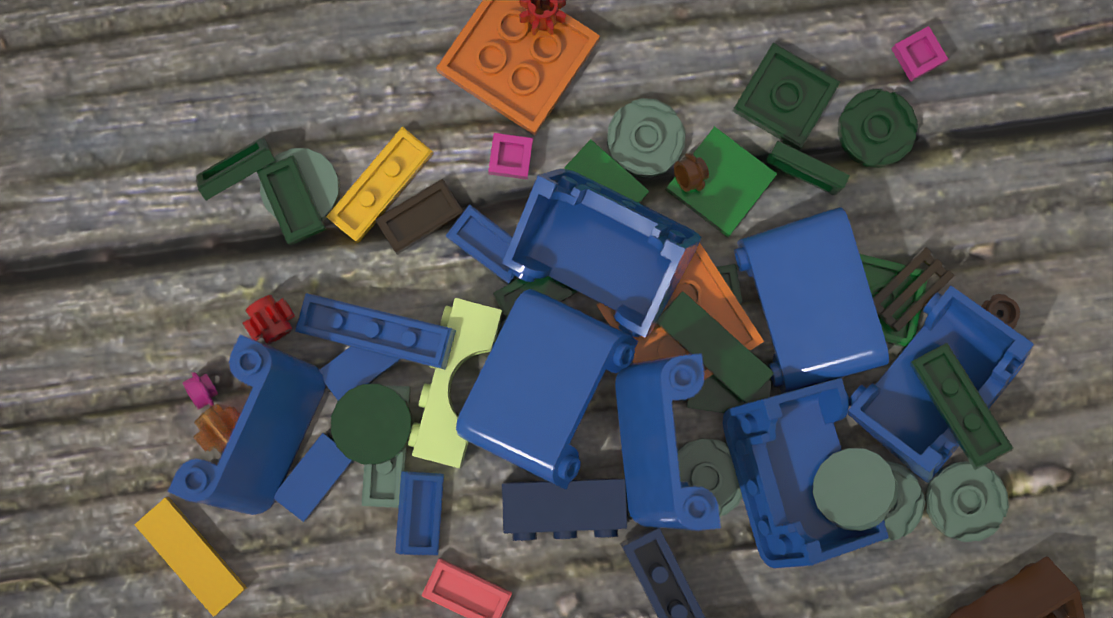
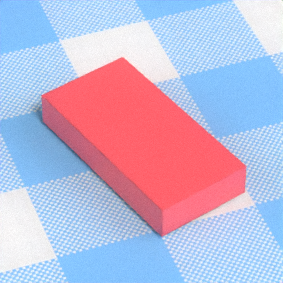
[421,558,512,618]

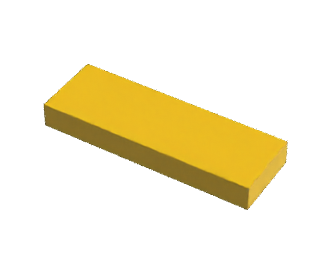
[326,126,434,243]
[134,497,247,617]

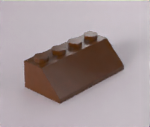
[948,556,1085,618]

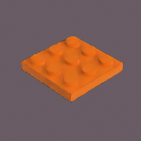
[436,0,600,136]
[596,243,764,380]

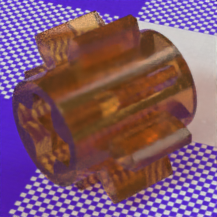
[193,403,240,454]

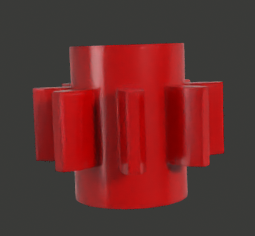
[519,0,566,35]
[242,295,295,345]

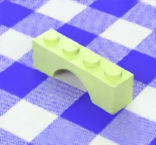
[408,298,503,468]

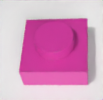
[891,26,949,82]
[488,133,533,180]

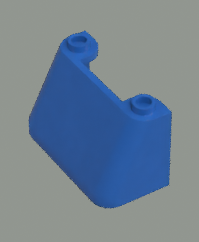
[502,169,701,338]
[734,207,889,393]
[848,286,1034,483]
[456,289,638,489]
[167,335,326,515]
[615,354,721,530]
[722,378,889,568]

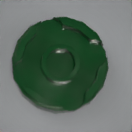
[837,89,918,168]
[331,384,413,464]

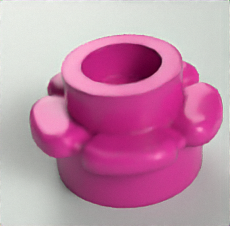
[182,372,218,410]

